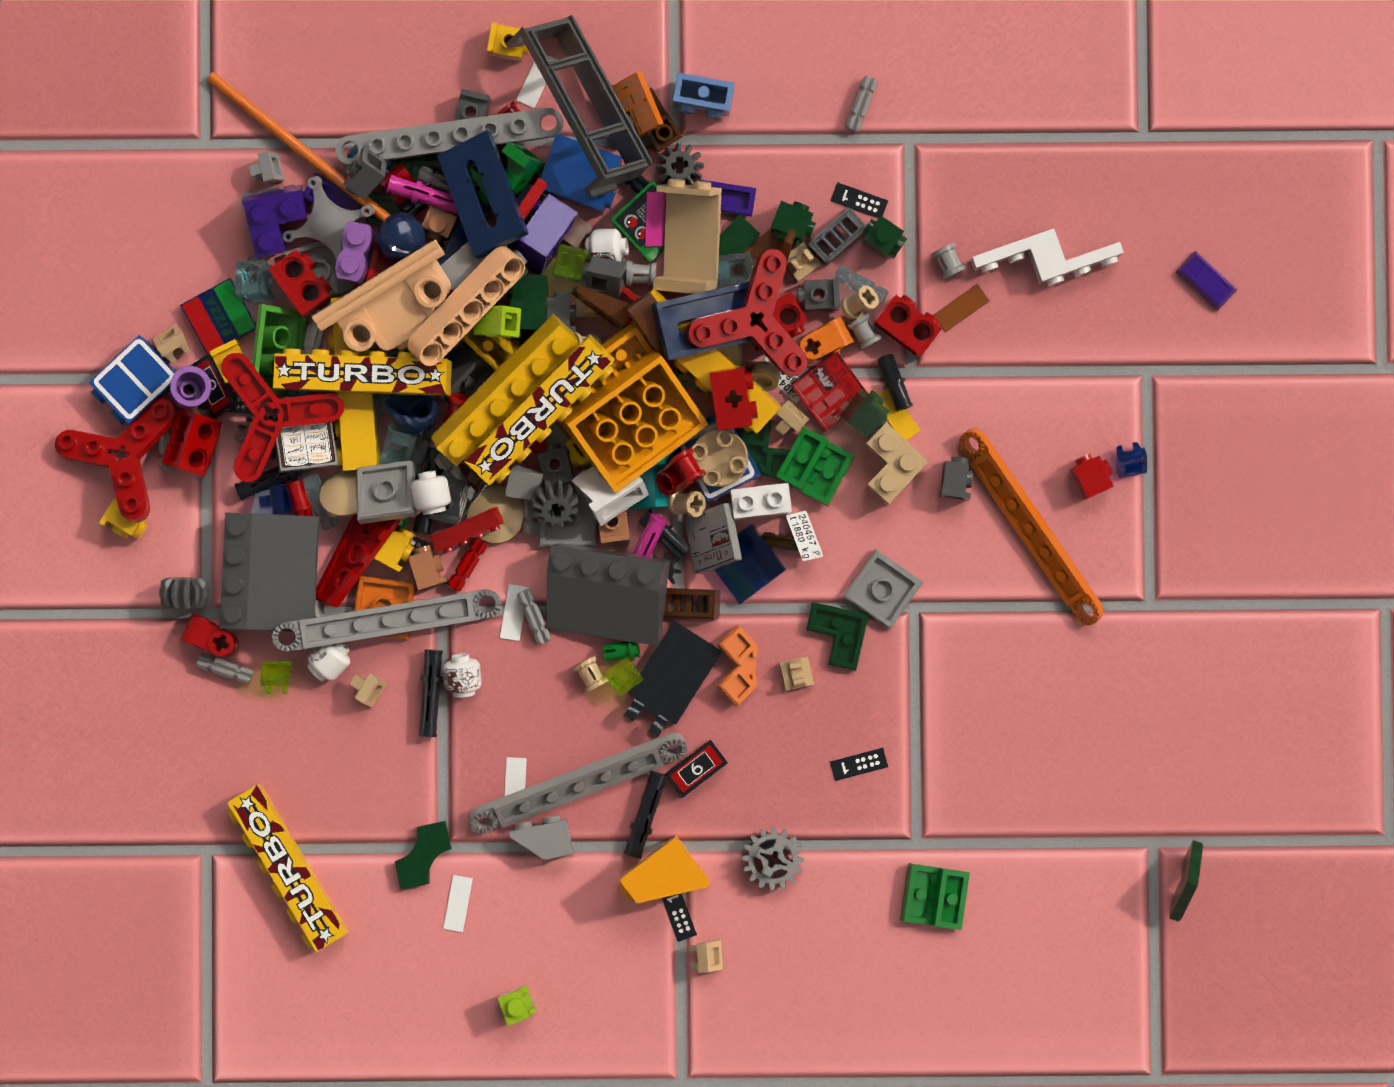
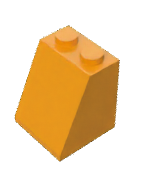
[618,835,711,903]

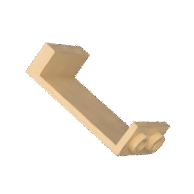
[653,179,722,294]

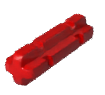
[447,539,487,592]

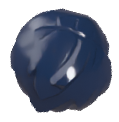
[375,213,425,263]
[386,394,439,434]

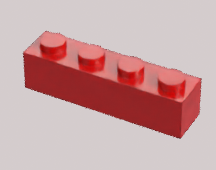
[430,506,505,554]

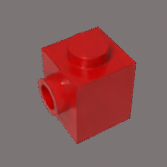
[1070,453,1114,500]

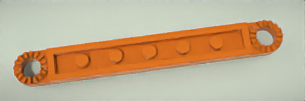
[959,428,1104,626]

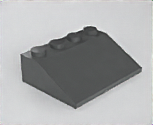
[220,513,320,632]
[547,543,671,646]

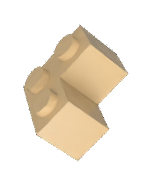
[865,422,928,505]

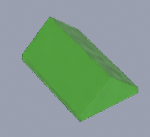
[252,304,307,397]

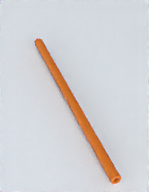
[207,72,390,222]

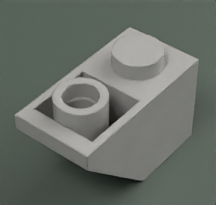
[509,815,574,860]

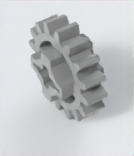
[741,827,804,891]

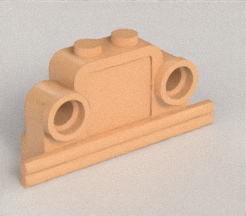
[312,239,451,351]

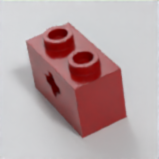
[709,366,758,431]

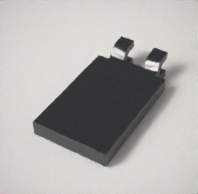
[624,621,722,737]

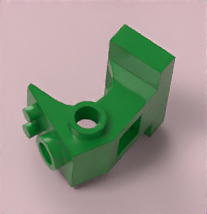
[470,142,546,207]

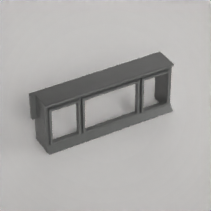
[506,15,653,199]

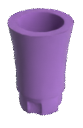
[170,366,211,410]

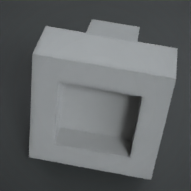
[248,151,285,184]

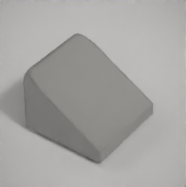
[505,464,544,500]

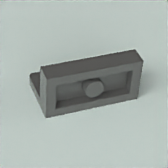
[441,342,495,404]

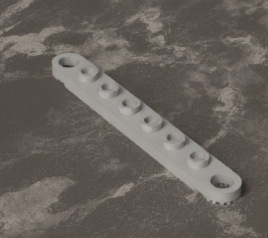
[336,108,564,165]
[271,589,501,652]
[468,733,688,834]

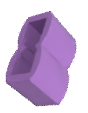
[335,221,375,286]

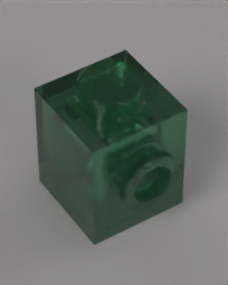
[840,389,890,438]

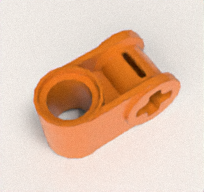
[798,317,854,363]

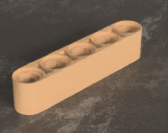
[407,246,525,366]

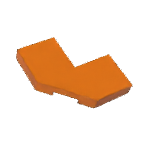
[716,625,758,707]

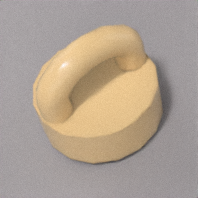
[752,361,780,391]

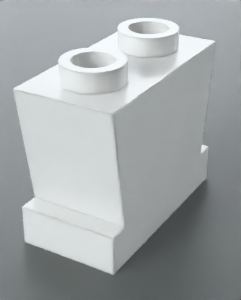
[571,466,649,526]
[730,483,792,521]

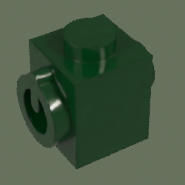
[770,201,816,247]
[862,215,908,259]

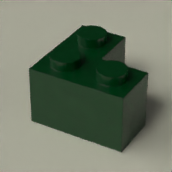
[507,275,548,335]

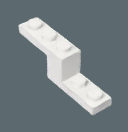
[970,228,1124,287]

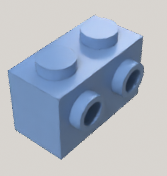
[673,73,735,120]

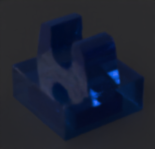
[1116,442,1147,479]
[258,484,293,515]

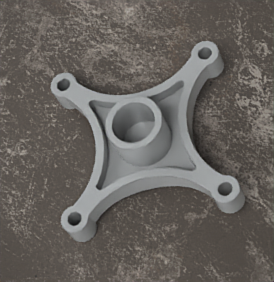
[283,176,375,265]

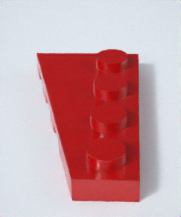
[316,514,403,608]

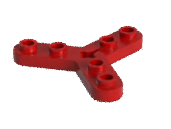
[686,249,808,376]
[221,353,344,482]
[55,398,178,523]

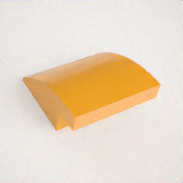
[561,324,709,494]

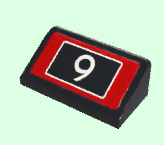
[191,353,238,419]
[665,740,728,798]

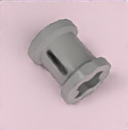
[931,243,967,280]
[626,261,656,288]
[846,313,883,351]

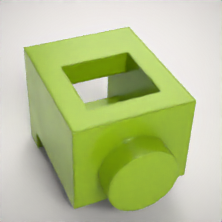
[474,305,521,338]
[498,985,537,1026]

